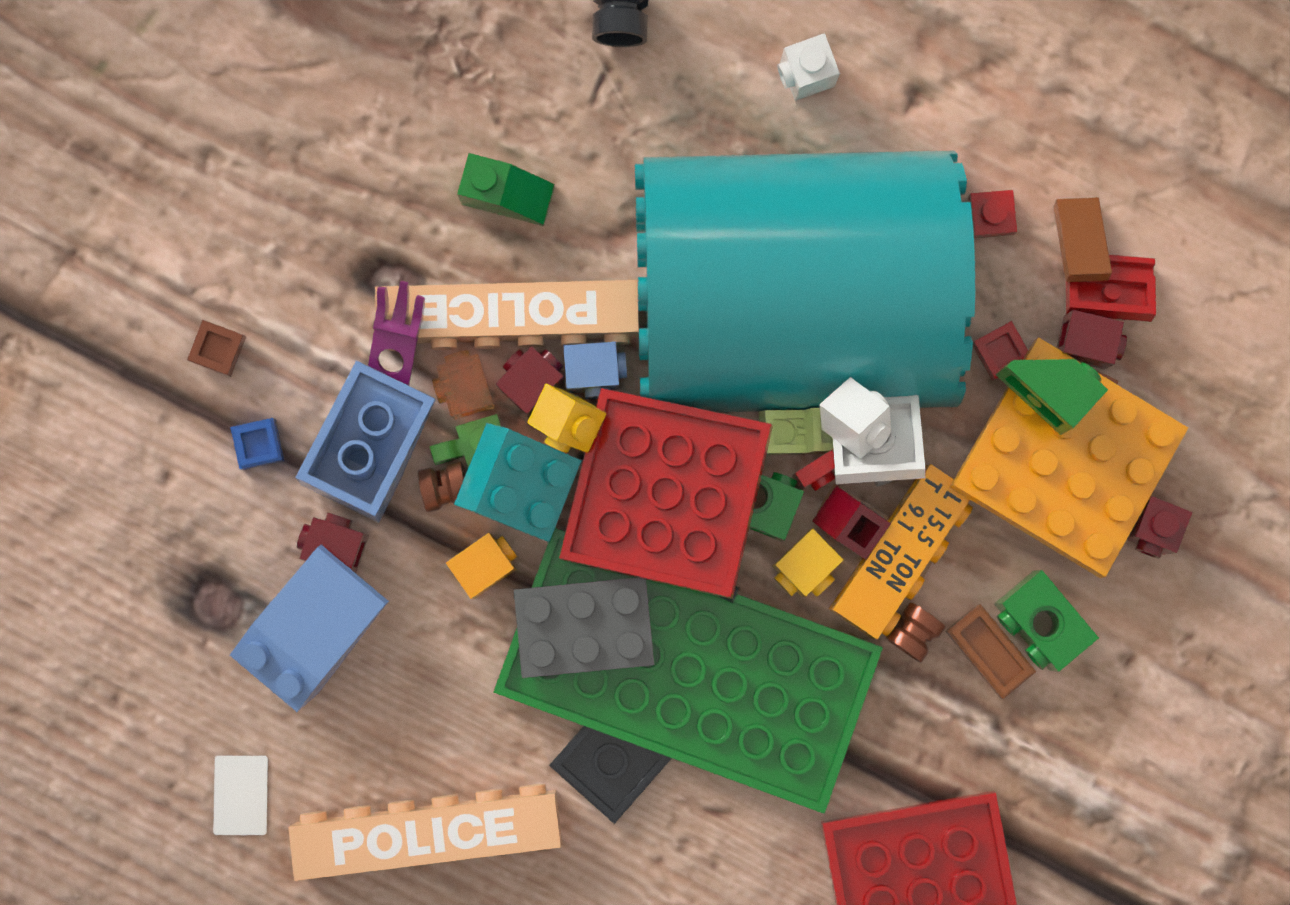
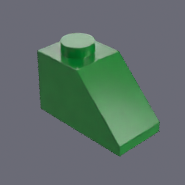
[457,153,555,226]
[996,359,1108,435]

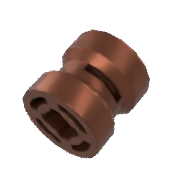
[418,461,465,512]
[885,602,946,663]

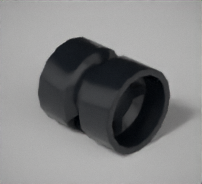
[592,0,648,47]

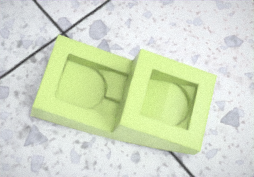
[758,408,834,455]

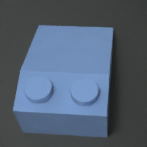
[295,361,436,523]
[230,545,389,712]

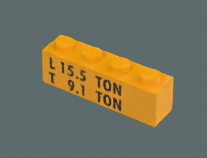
[828,464,973,639]

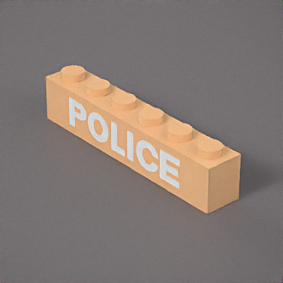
[375,280,639,351]
[288,784,562,881]

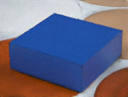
[230,418,284,470]

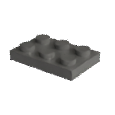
[514,578,654,678]

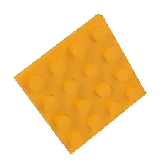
[950,337,1188,578]

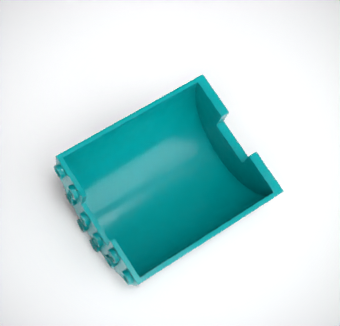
[635,150,975,412]

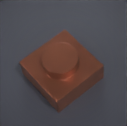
[187,320,246,377]

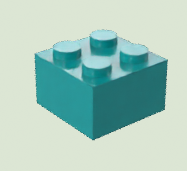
[454,423,582,542]

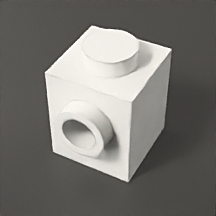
[777,33,840,101]
[820,377,891,459]

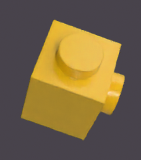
[527,384,607,453]
[772,528,843,597]

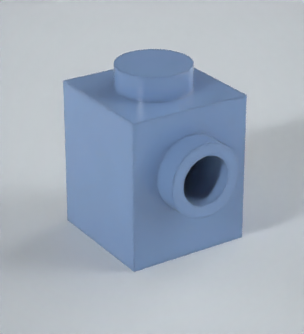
[563,341,627,399]

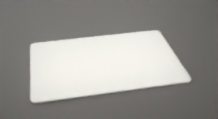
[213,756,268,835]

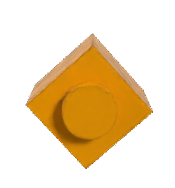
[446,533,518,599]

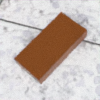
[1053,197,1112,282]
[945,604,1036,699]

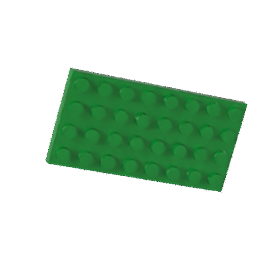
[493,528,883,814]

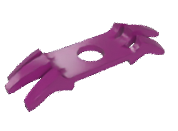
[368,280,425,386]

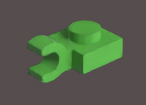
[430,414,501,468]

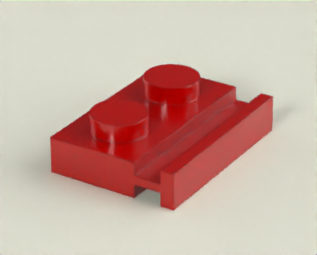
[1066,255,1156,322]

